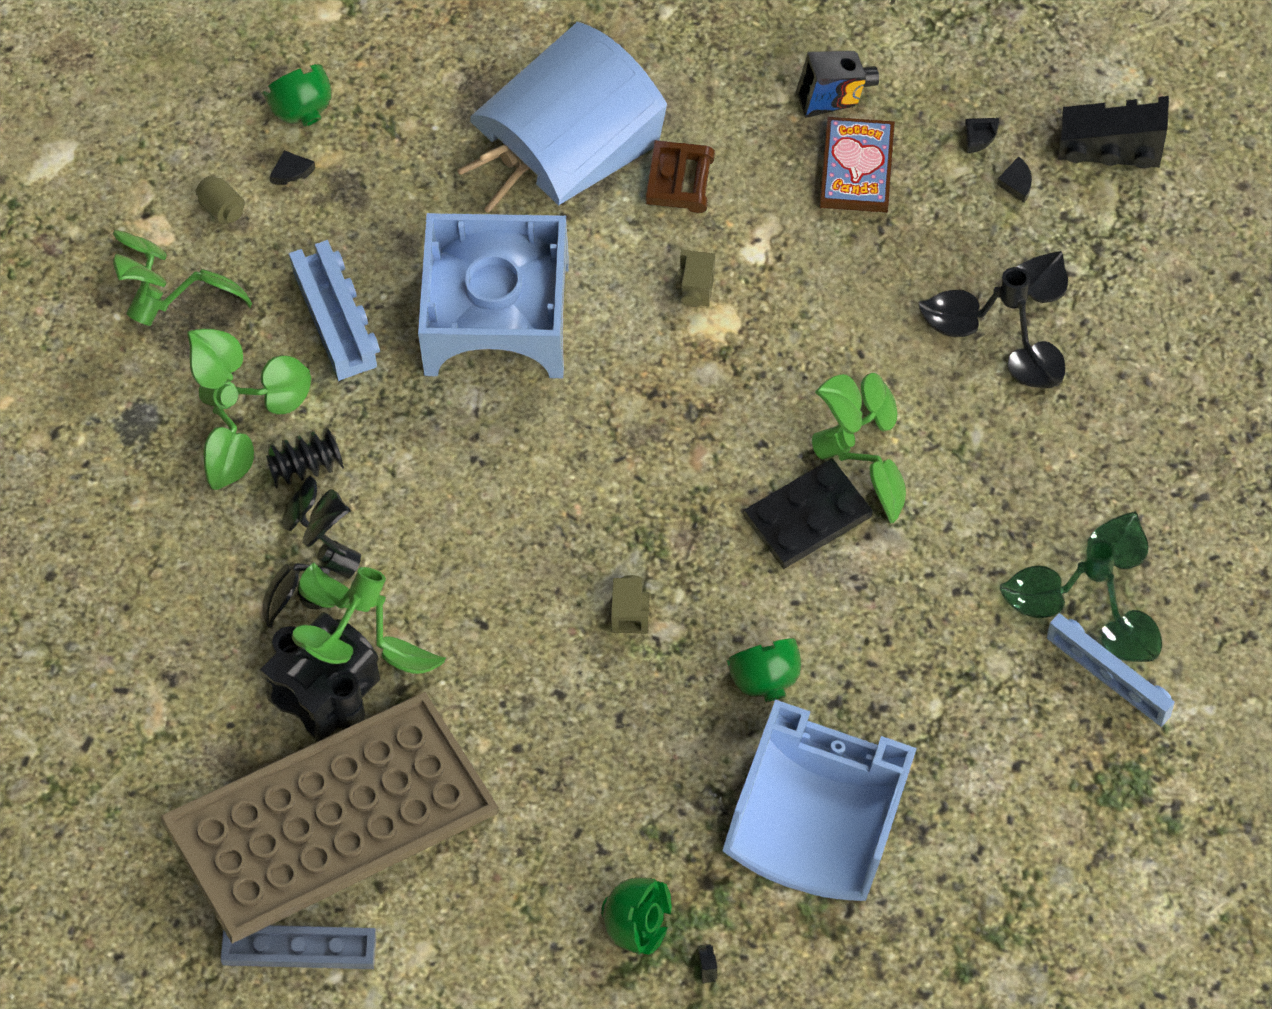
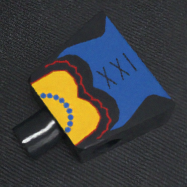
[796,51,879,118]

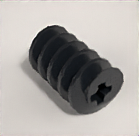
[266,427,344,489]

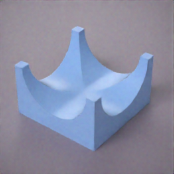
[418,213,569,378]

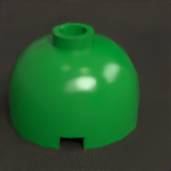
[262,64,332,127]
[726,638,801,702]
[601,877,672,955]

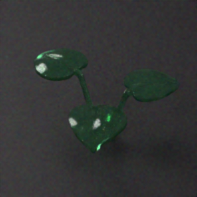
[1000,511,1162,662]

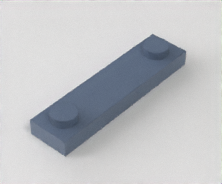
[221,925,377,969]

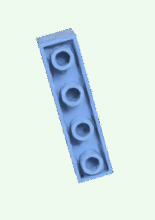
[289,240,380,381]

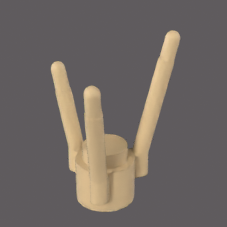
[457,144,530,213]

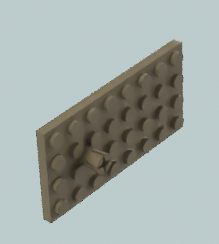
[161,692,499,944]

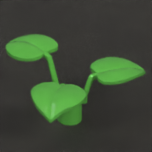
[113,230,252,326]
[187,329,311,490]
[812,373,906,524]
[292,562,446,674]

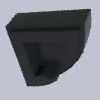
[965,118,999,153]
[269,150,316,185]
[997,156,1032,203]
[697,944,717,984]

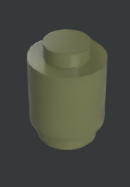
[195,176,245,224]

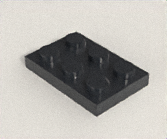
[744,458,873,570]

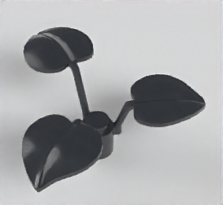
[919,251,1068,388]
[263,476,361,629]

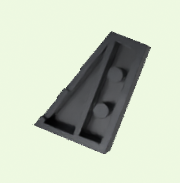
[1058,96,1169,168]

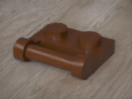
[646,140,715,213]

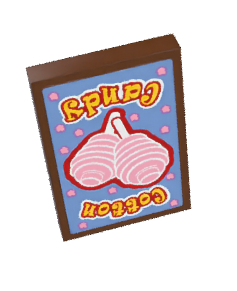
[820,117,895,213]

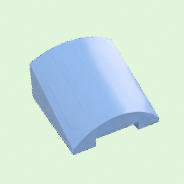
[470,22,667,205]
[723,699,917,901]

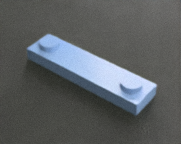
[1047,613,1175,727]

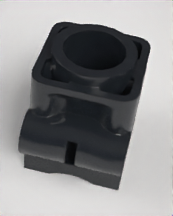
[260,612,380,742]

